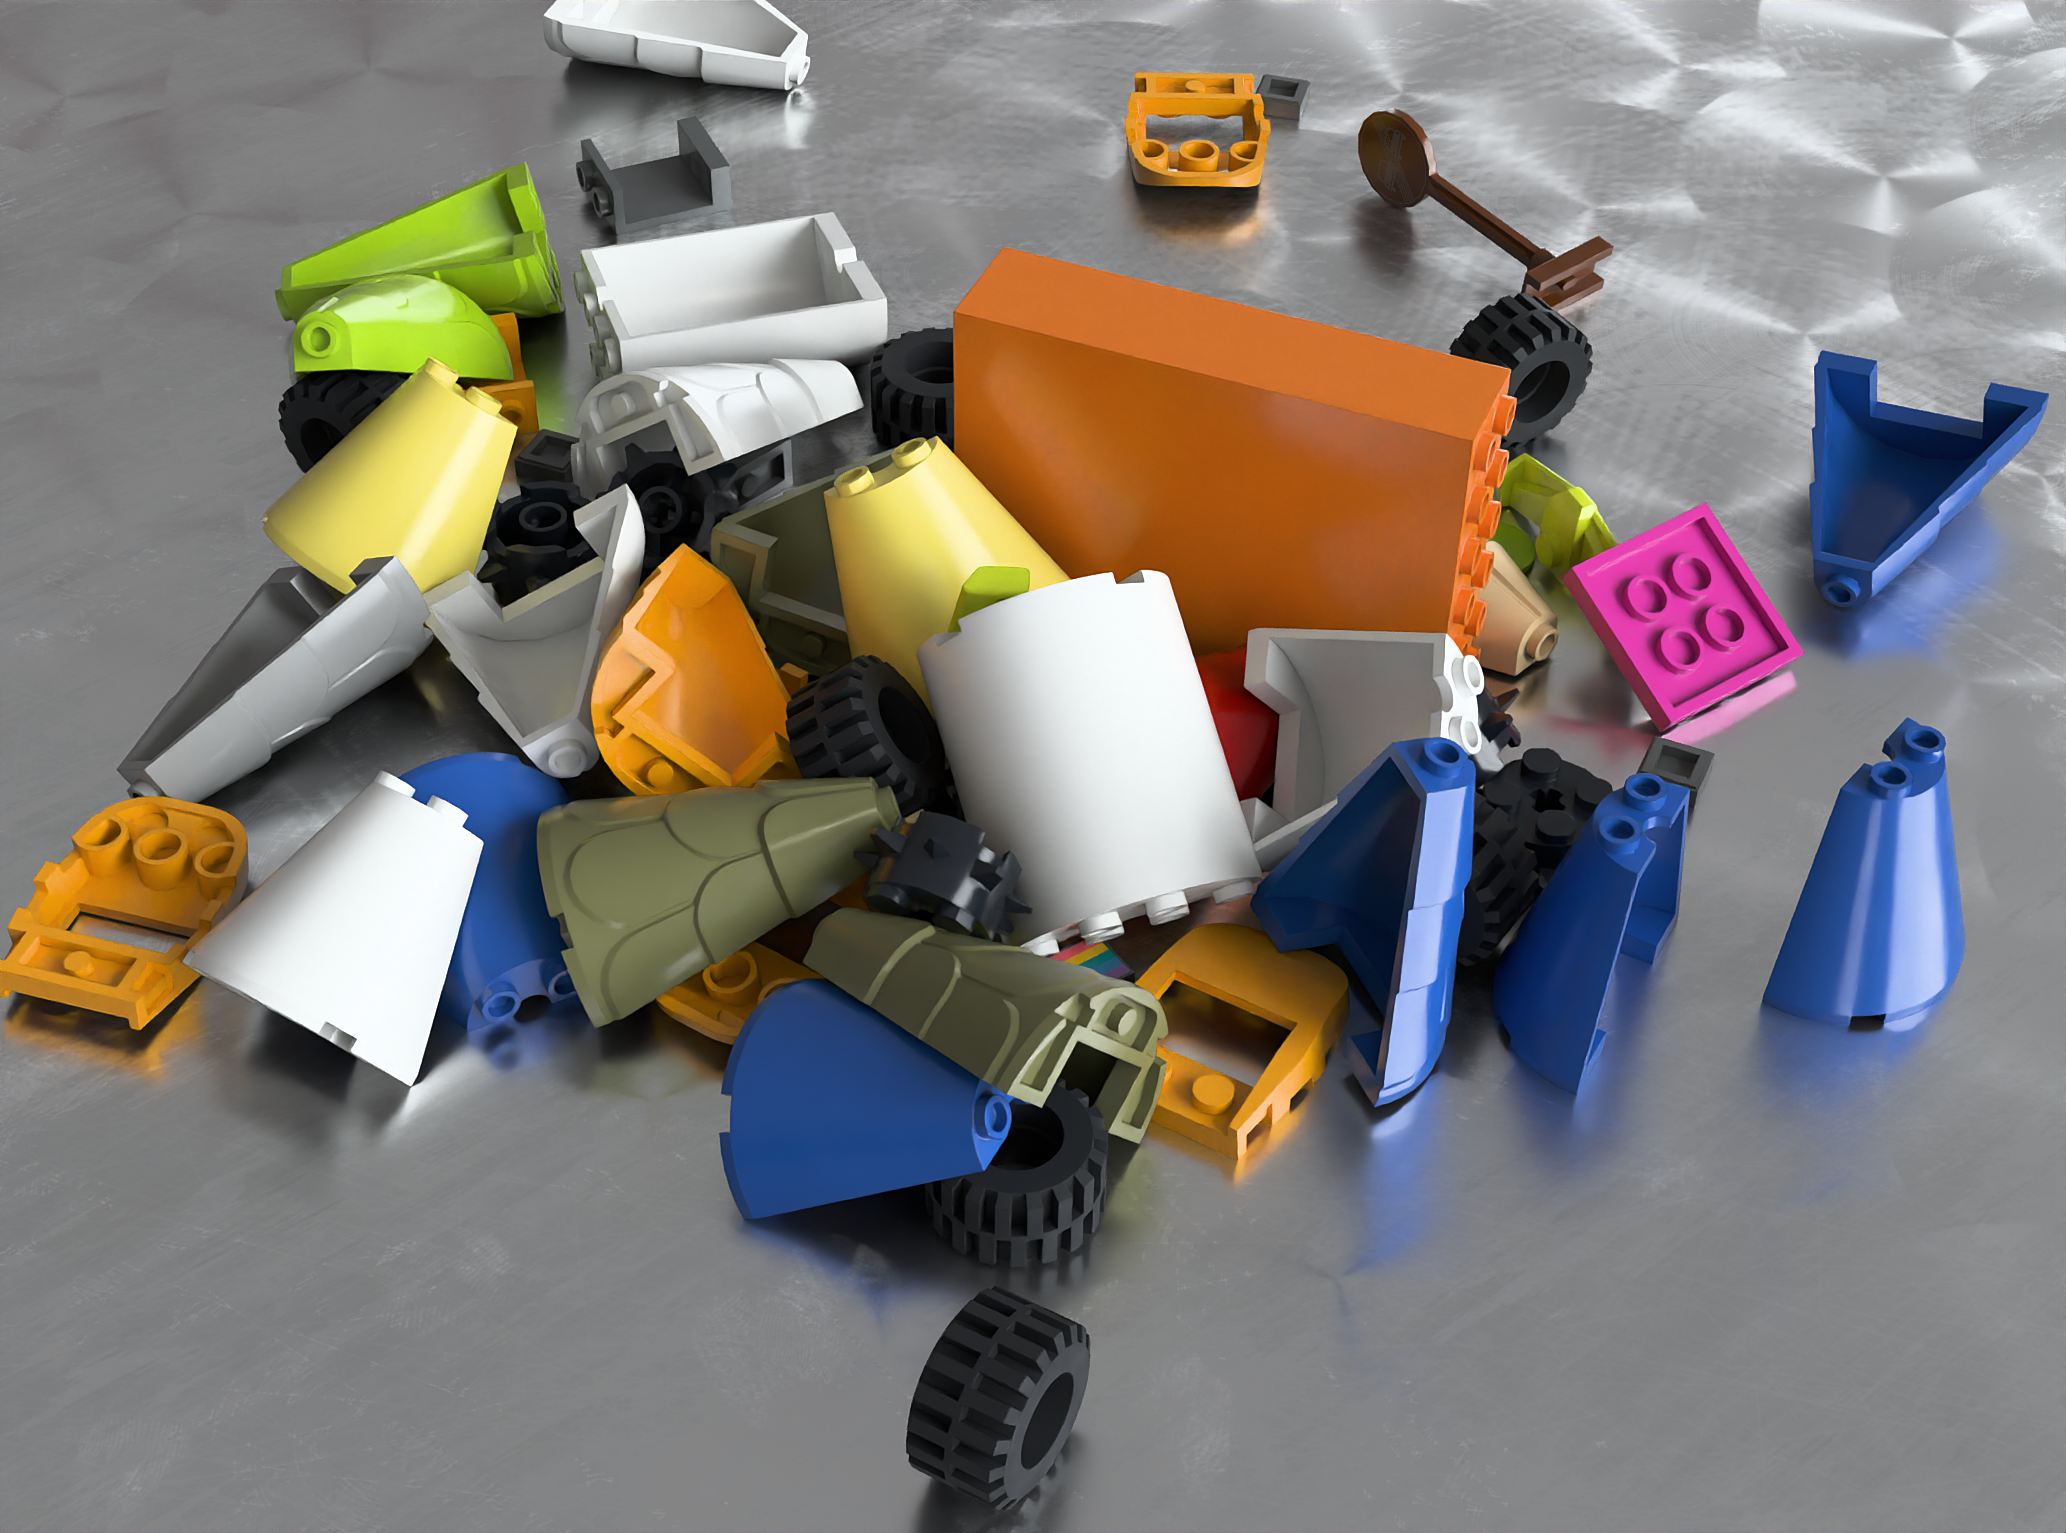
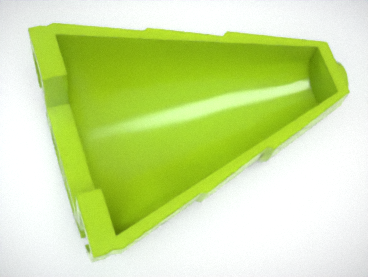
[275,162,565,325]
[288,274,514,386]

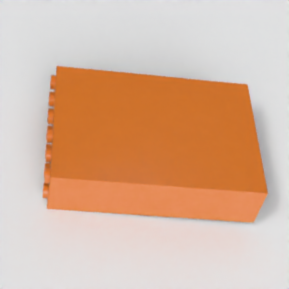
[953,247,1517,662]

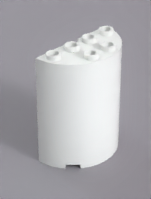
[573,212,888,382]
[917,570,1264,957]

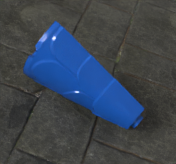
[1809,350,2049,607]
[1250,737,1476,1107]

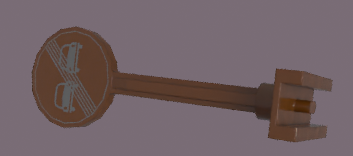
[1358,108,1614,312]

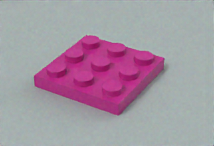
[1561,502,1804,732]

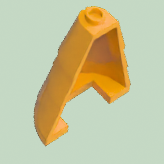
[591,543,803,796]

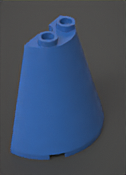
[1762,717,1965,1025]
[397,752,578,1032]
[1492,773,1690,1096]
[719,978,1028,1219]

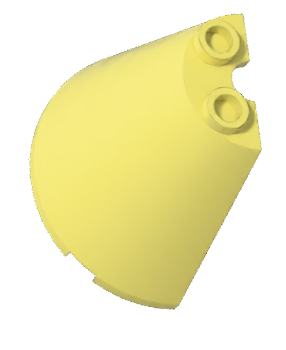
[260,356,518,639]
[823,436,1071,719]

